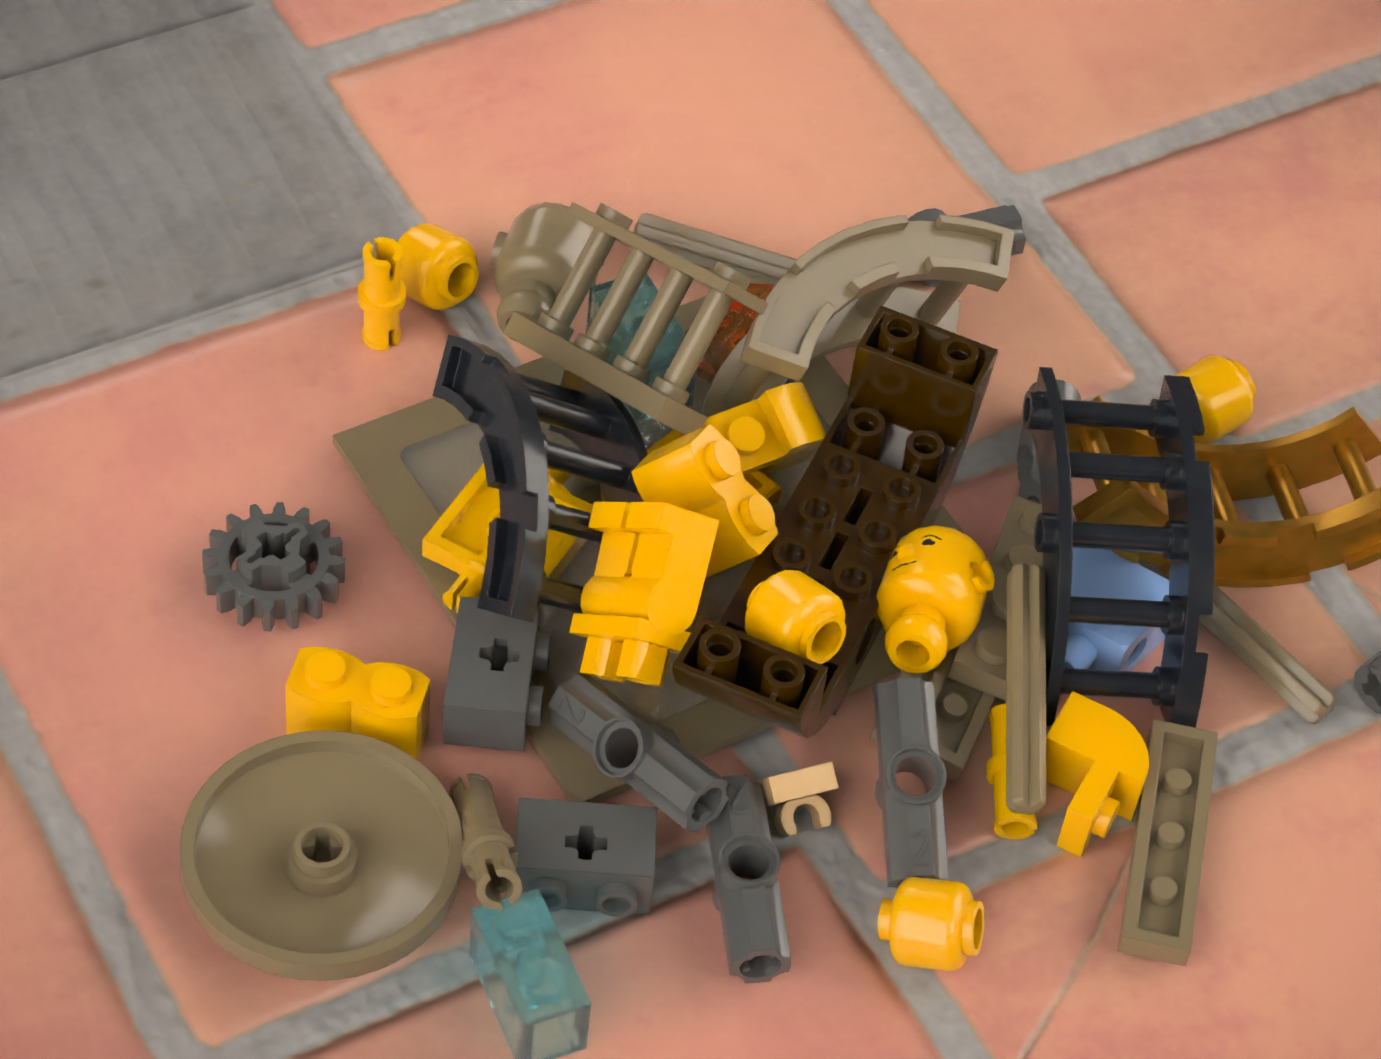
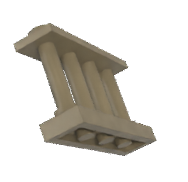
[503,202,769,435]

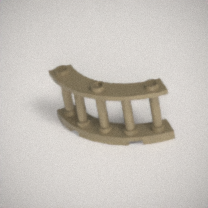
[700,215,1015,417]

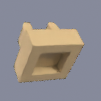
[754,762,839,838]

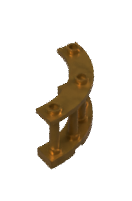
[1066,396,1381,588]

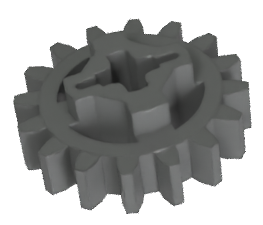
[202,502,345,632]

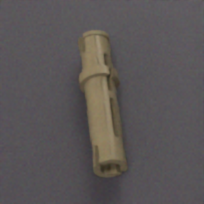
[449,773,523,910]

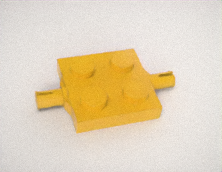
[422,463,593,613]

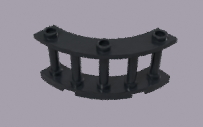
[432,334,648,623]
[1022,367,1215,728]

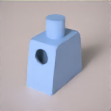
[1064,548,1169,671]

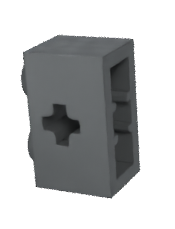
[443,596,551,752]
[512,798,657,917]

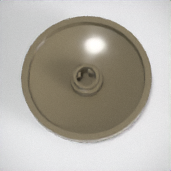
[180,730,463,981]

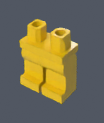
[569,502,720,687]

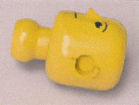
[876,525,995,674]

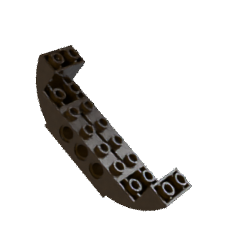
[672,305,998,738]

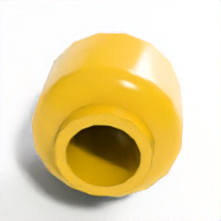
[397,223,479,310]
[1174,354,1256,444]
[745,570,846,664]
[878,877,984,971]

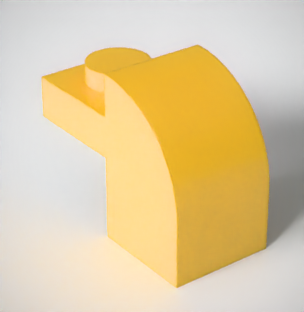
[703,382,826,476]
[1046,691,1149,858]

